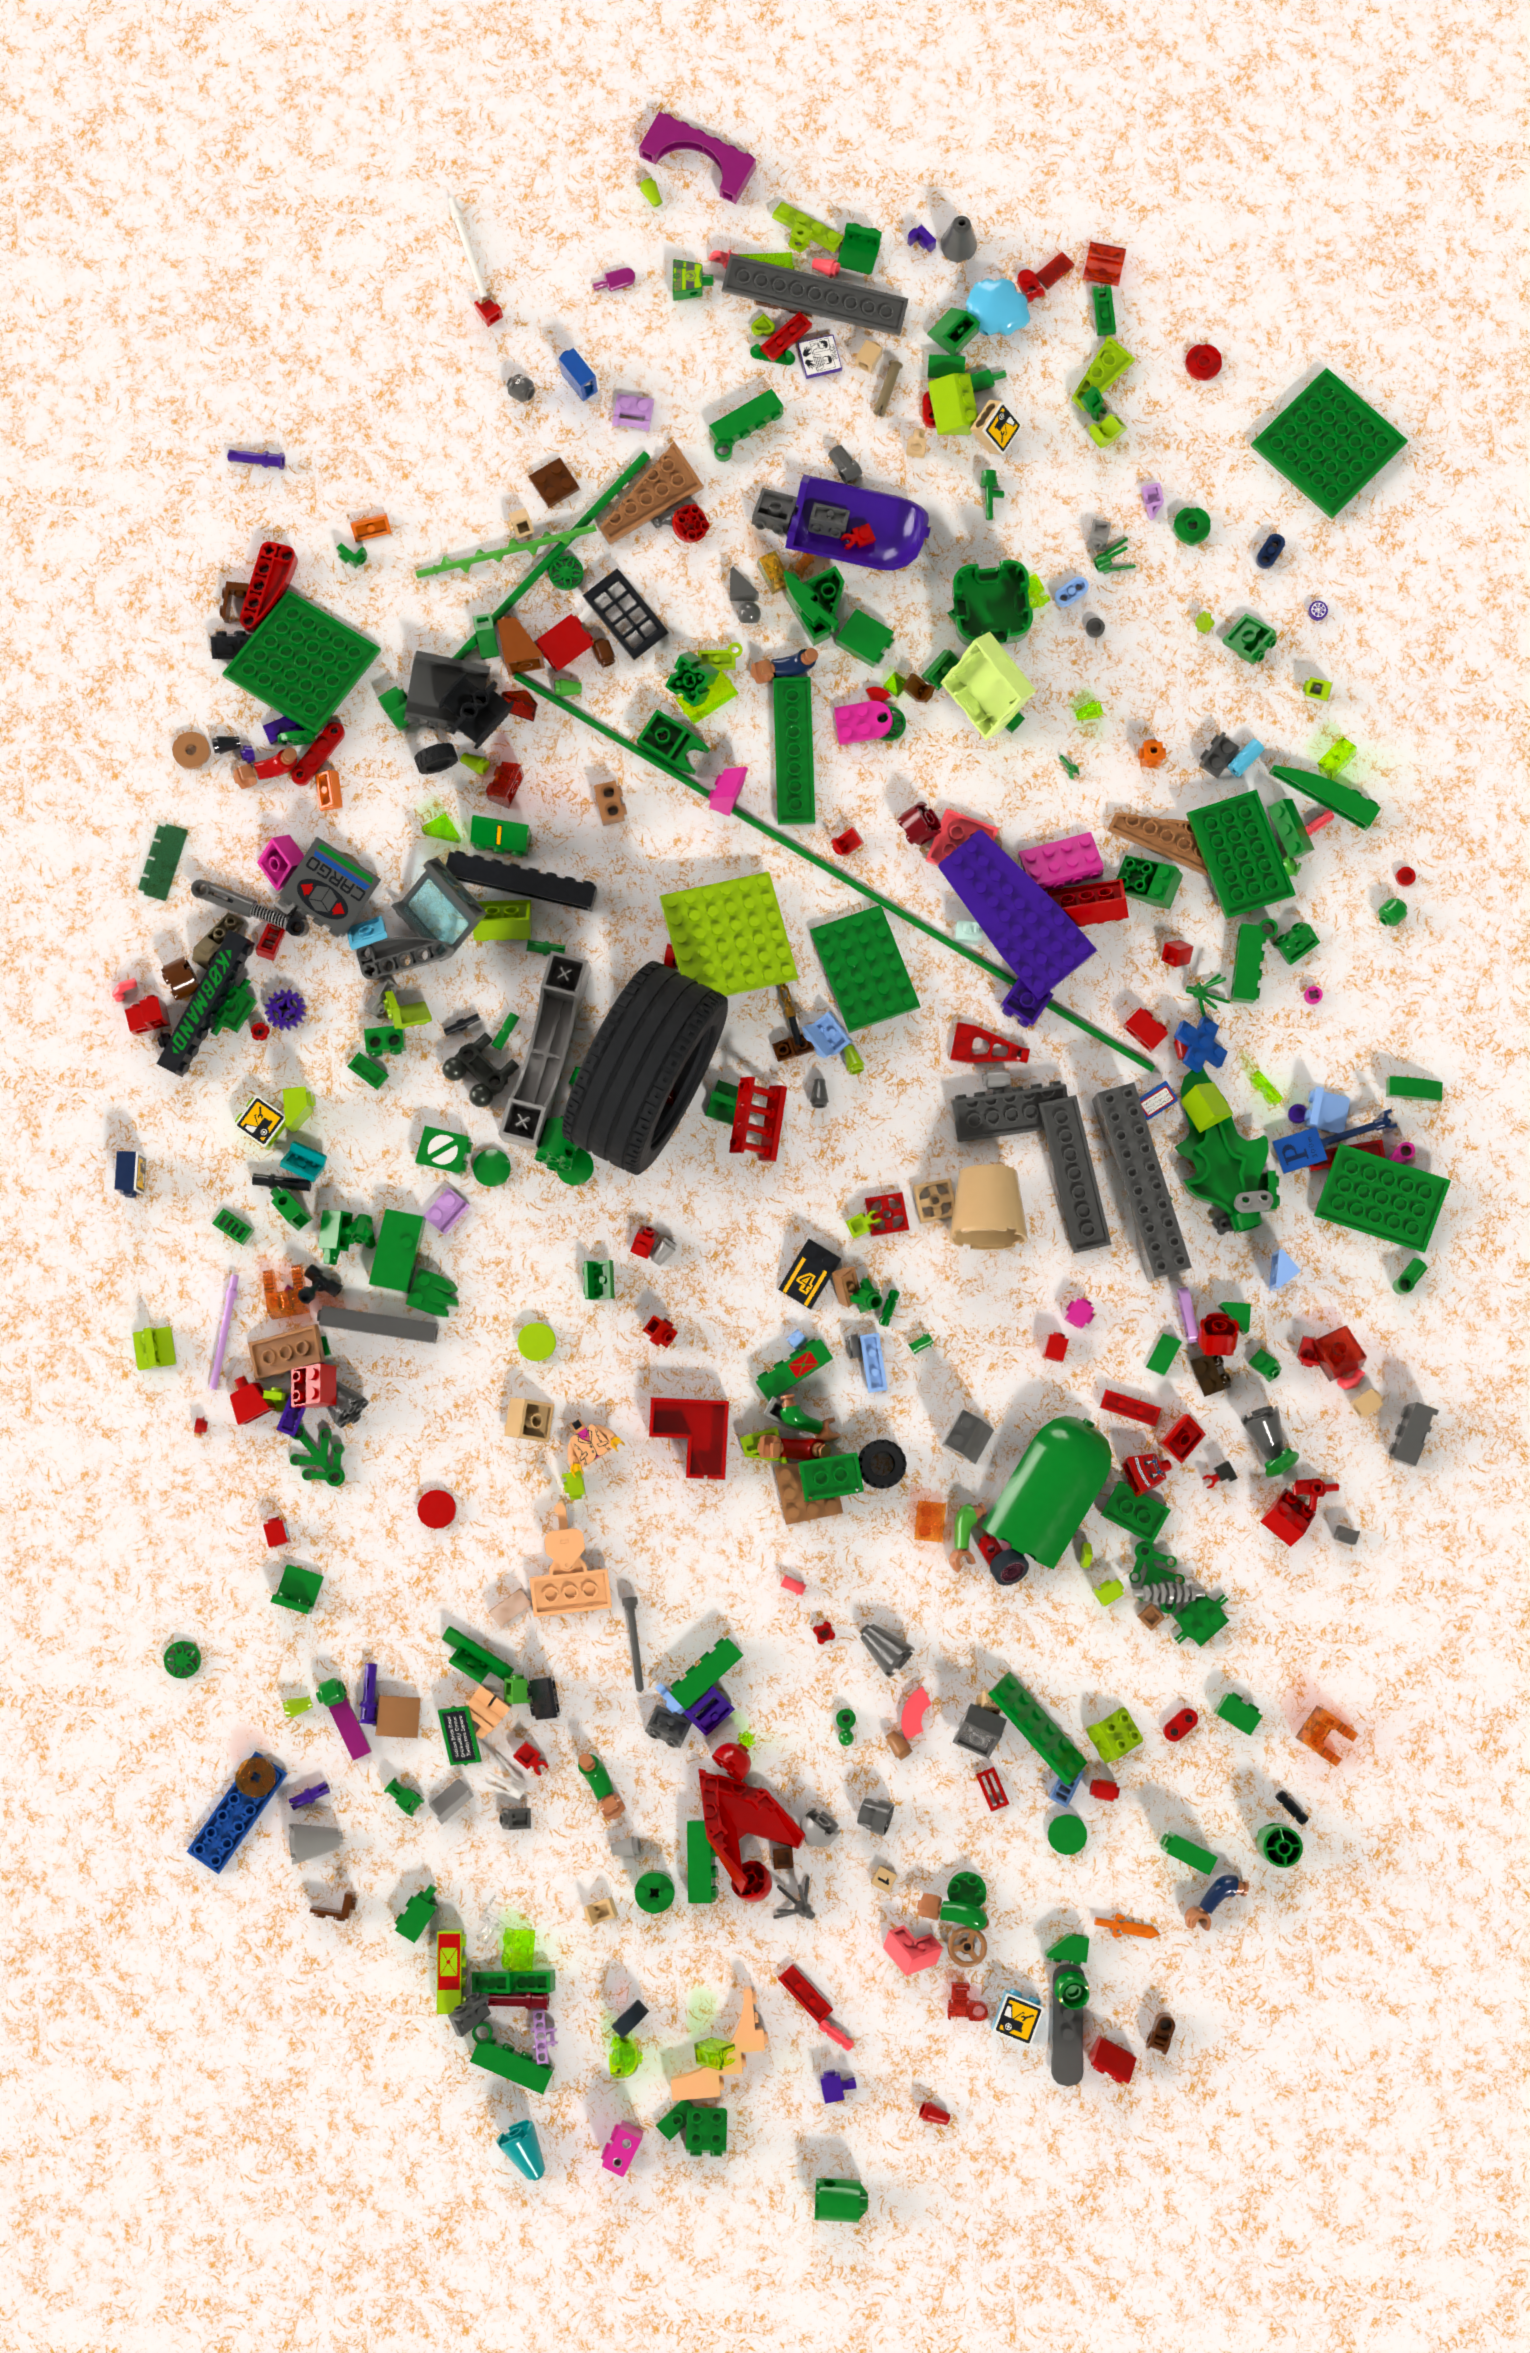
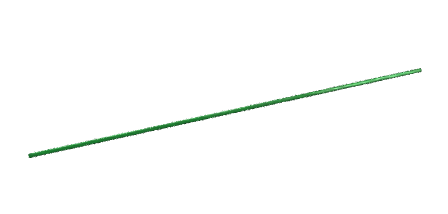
[514,673,1156,1072]

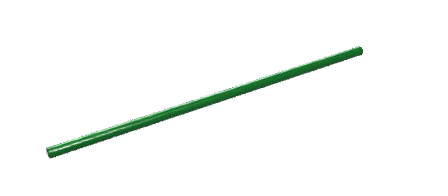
[452,451,650,660]

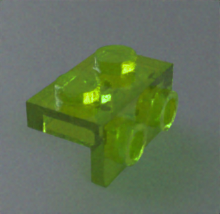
[501,1927,536,1971]

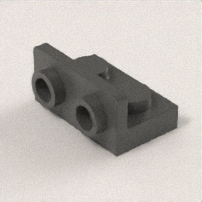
[808,503,850,539]
[1199,732,1240,778]
[645,1705,692,1748]
[448,1992,491,2037]

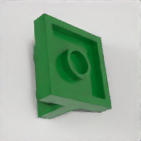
[705,1080,754,1126]

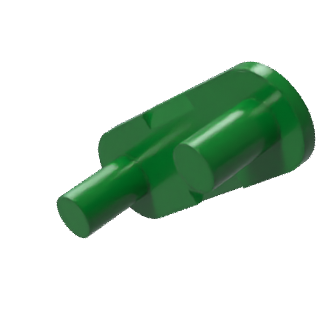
[750,344,795,365]

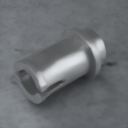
[845,1334,862,1359]

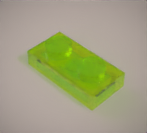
[1249,1070,1284,1106]

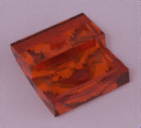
[1083,242,1126,286]

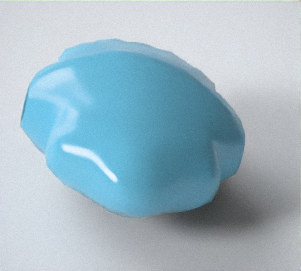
[966,278,1030,336]

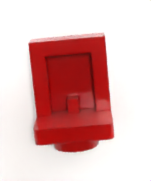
[831,827,864,856]
[630,1226,659,1259]
[1297,1335,1323,1368]

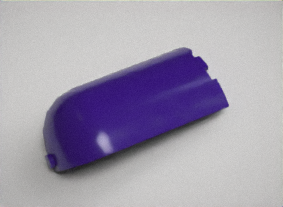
[785,474,931,571]

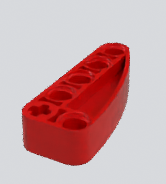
[239,541,298,633]

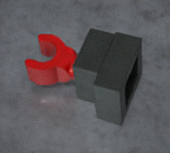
[1202,1461,1238,1489]

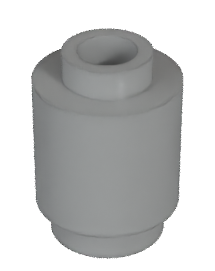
[982,1069,1010,1089]

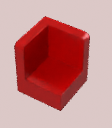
[474,299,503,327]
[1161,940,1194,967]

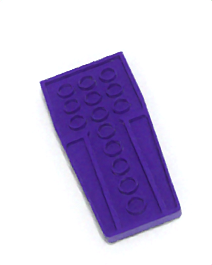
[938,830,1098,1000]

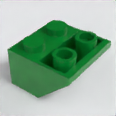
[927,307,980,356]

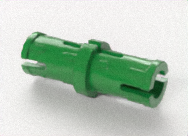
[526,939,566,956]

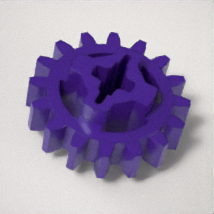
[265,989,307,1031]

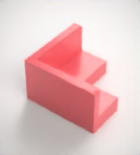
[883,1925,943,1976]

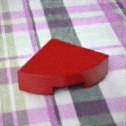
[865,687,891,702]

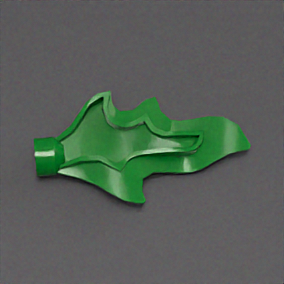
[1174,1067,1269,1234]

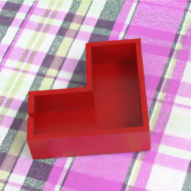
[649,1397,729,1480]

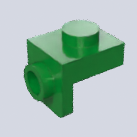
[336,543,368,569]
[1248,1348,1282,1382]

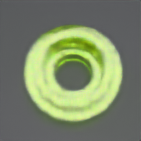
[737,1731,756,1748]

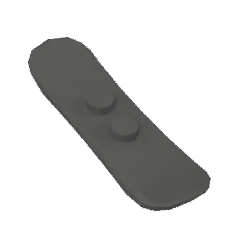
[1051,1964,1085,2086]

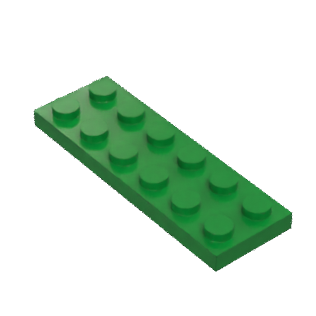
[988,1671,1088,1786]

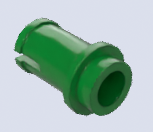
[908,1333,934,1355]

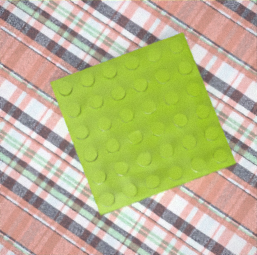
[659,871,799,997]

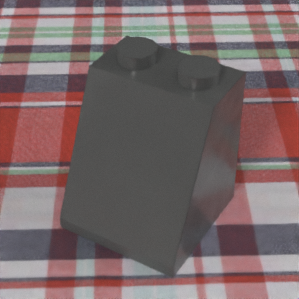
[941,1409,994,1464]

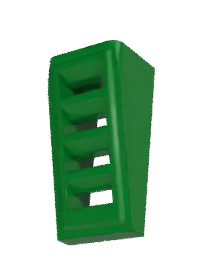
[212,1208,255,1246]

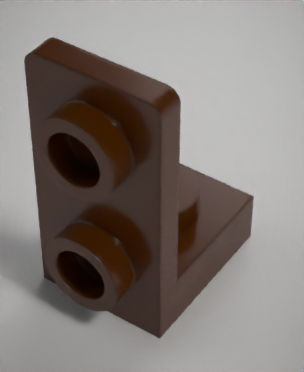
[219,581,249,623]

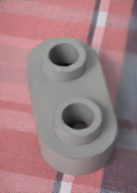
[1234,1190,1273,1213]

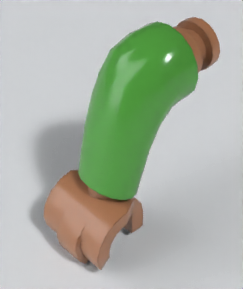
[949,1502,987,1573]

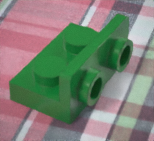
[1272,922,1320,965]

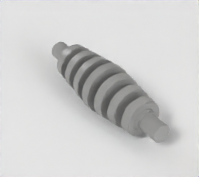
[1132,1582,1205,1604]

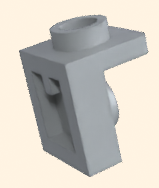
[1087,519,1111,551]

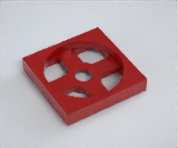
[865,1192,909,1237]

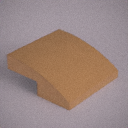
[375,1695,421,1738]

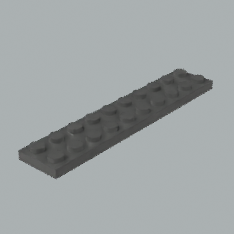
[722,254,909,336]

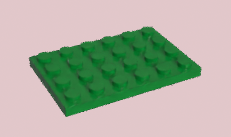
[1186,789,1296,920]
[810,905,920,1033]
[1314,1143,1451,1253]

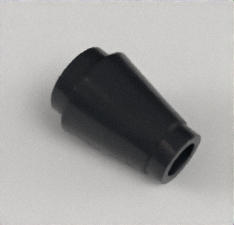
[212,736,241,754]

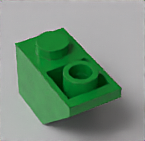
[1045,1933,1090,1965]

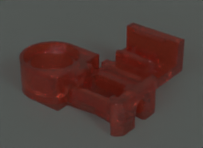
[947,1982,988,2021]

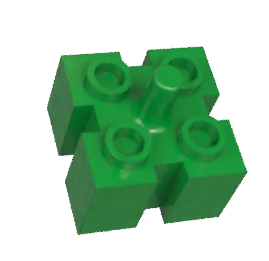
[665,651,720,707]

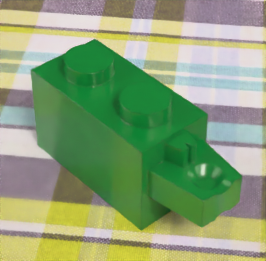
[318,1210,353,1265]
[395,1884,438,1943]

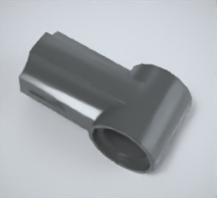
[828,445,862,484]

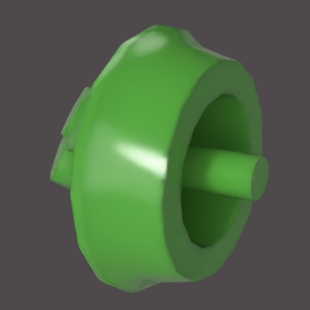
[1283,855,1302,876]

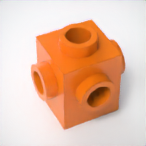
[1138,739,1166,768]

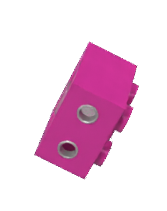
[601,2120,644,2177]

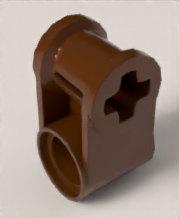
[1146,2012,1176,2055]

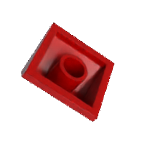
[1158,1413,1206,1464]

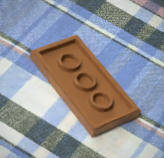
[248,1324,326,1381]

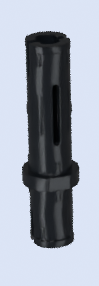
[252,1173,312,1192]

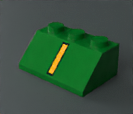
[470,815,532,858]

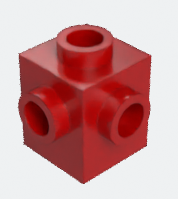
[643,1315,678,1348]

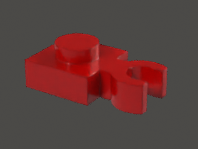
[841,523,876,550]
[513,1741,549,1776]

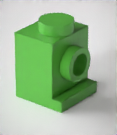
[504,1674,531,1704]

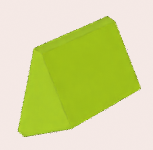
[1181,1082,1233,1133]

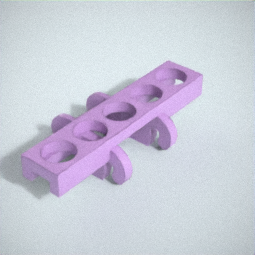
[531,2009,558,2065]

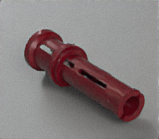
[488,1992,549,2011]

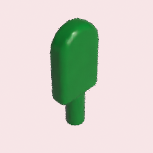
[970,369,1007,393]

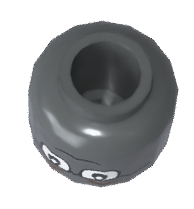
[507,374,535,402]

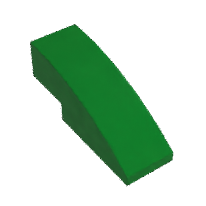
[1386,1076,1443,1102]

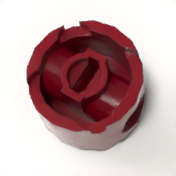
[897,801,941,846]

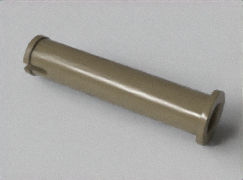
[873,360,903,417]

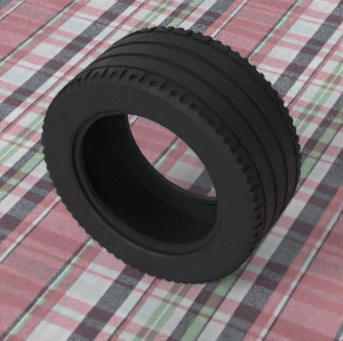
[562,961,728,1175]

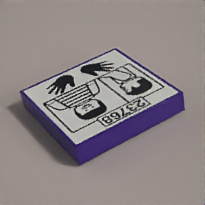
[798,335,842,379]

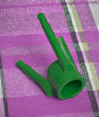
[1093,537,1136,575]

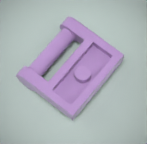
[612,394,654,432]

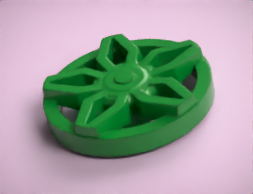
[549,556,584,590]
[878,706,906,741]
[164,1641,201,1679]

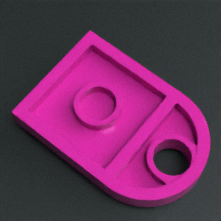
[834,701,893,746]

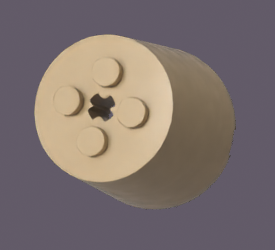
[949,1164,1028,1250]

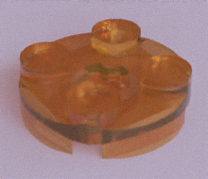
[235,1757,276,1798]

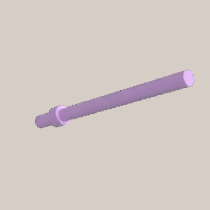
[209,1275,239,1390]

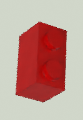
[1123,1007,1168,1053]

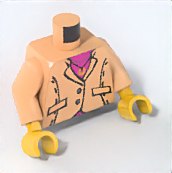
[567,1419,625,1478]

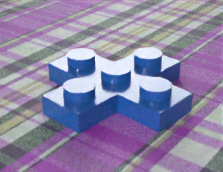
[1174,1016,1228,1073]

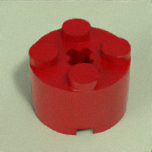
[1198,1313,1239,1356]

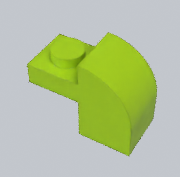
[1088,414,1128,448]

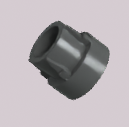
[857,1798,894,1836]

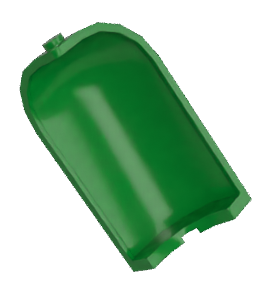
[982,1416,1112,1570]

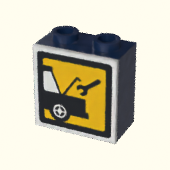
[114,1151,147,1198]

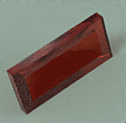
[501,690,538,722]

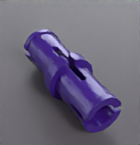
[289,1781,330,1810]

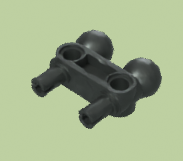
[442,1032,519,1107]

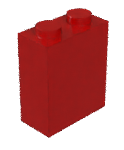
[534,614,594,673]

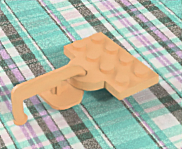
[529,1500,612,1617]

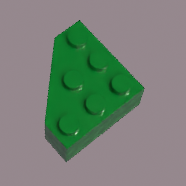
[786,566,845,646]

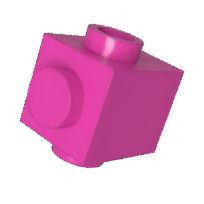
[1064,1298,1095,1330]

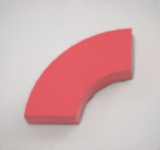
[901,1686,931,1740]

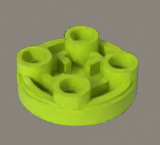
[517,1322,556,1362]

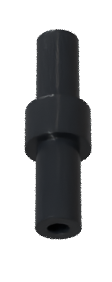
[443,1013,481,1036]

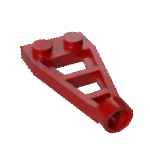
[950,1022,1030,1064]

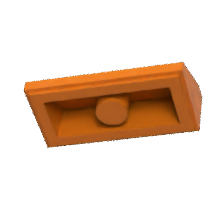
[350,513,392,542]
[315,769,343,811]

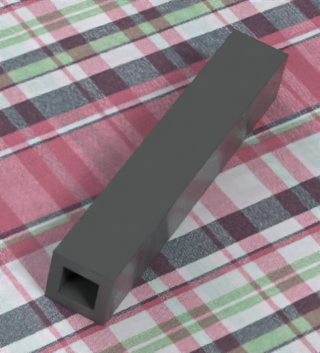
[317,1306,439,1344]

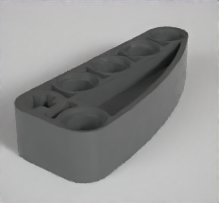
[356,937,454,980]

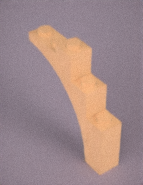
[671,1986,769,2101]

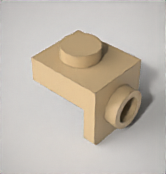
[584,1896,619,1927]

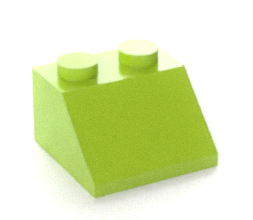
[282,1086,316,1133]

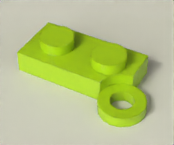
[698,642,743,670]

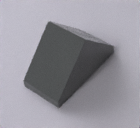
[730,567,759,601]

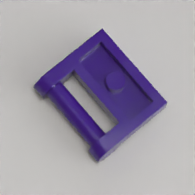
[683,1685,735,1736]

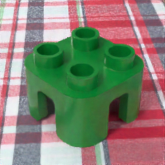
[952,560,1033,647]

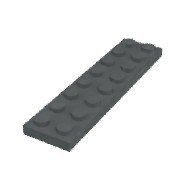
[1038,1095,1112,1254]

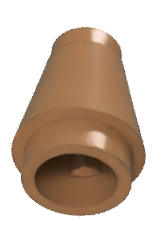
[885,1730,913,1761]

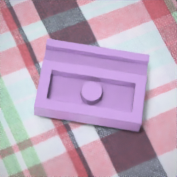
[423,1188,470,1235]

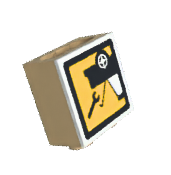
[970,400,1023,455]

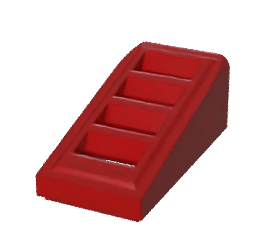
[256,923,286,961]

